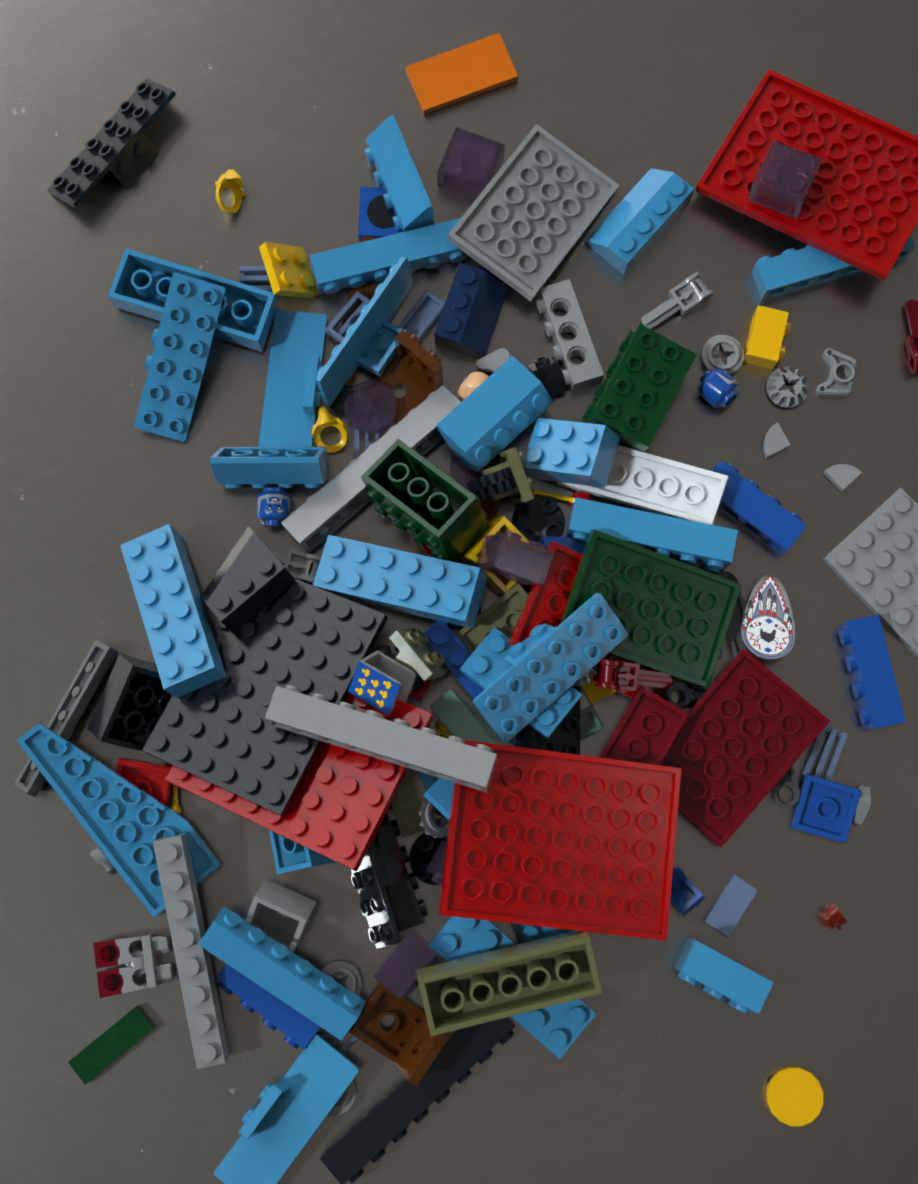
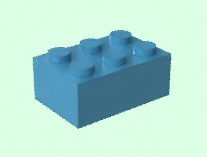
[523,418,620,488]
[673,938,774,1015]

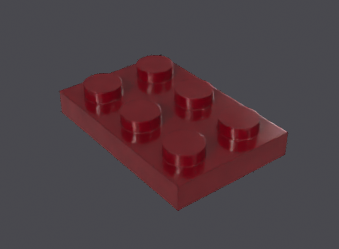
[600,686,690,765]

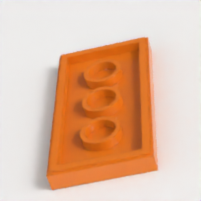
[405,32,518,115]

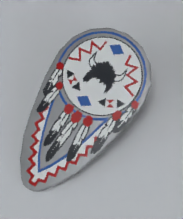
[740,574,796,661]

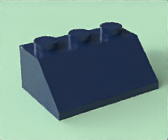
[434,262,509,359]

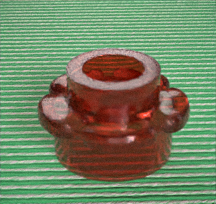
[821,904,847,930]

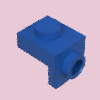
[670,866,705,916]

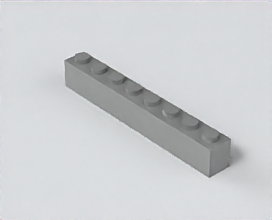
[281,385,461,554]
[265,685,498,793]
[153,833,230,1069]

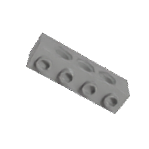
[536,279,604,392]

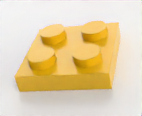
[259,242,318,299]

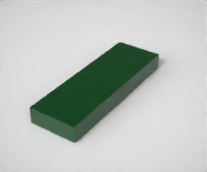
[68,1006,154,1084]

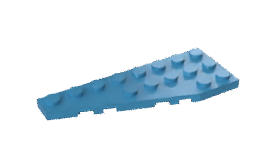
[16,723,222,918]

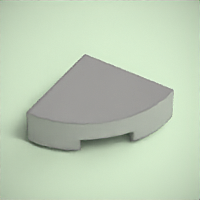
[763,422,791,459]
[823,464,862,492]
[852,785,871,825]
[90,847,117,875]

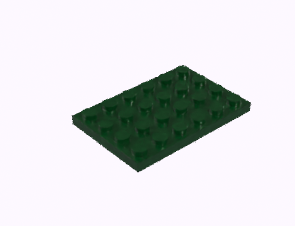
[559,529,742,688]

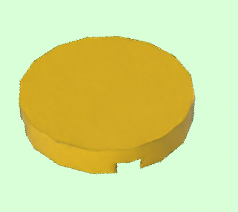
[765,1066,823,1126]

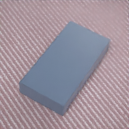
[398,289,445,341]
[703,874,758,938]

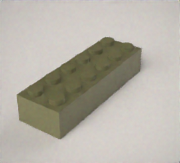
[416,930,602,1036]

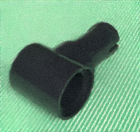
[661,683,708,708]

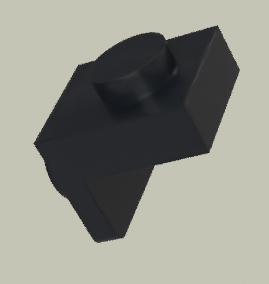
[528,355,567,397]

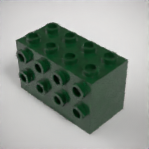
[582,324,697,452]
[361,439,489,563]

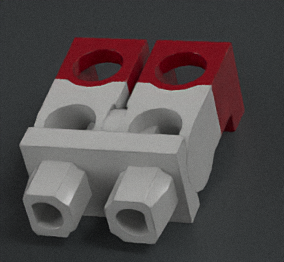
[93,934,174,998]

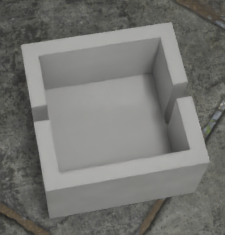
[245,879,316,953]

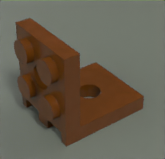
[362,329,443,425]
[348,981,450,1087]

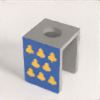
[348,650,417,715]

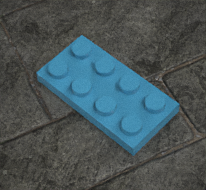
[460,627,582,739]

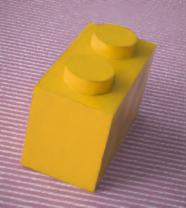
[743,305,791,370]

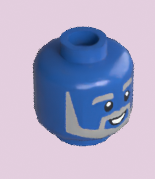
[699,368,739,408]
[256,488,292,526]

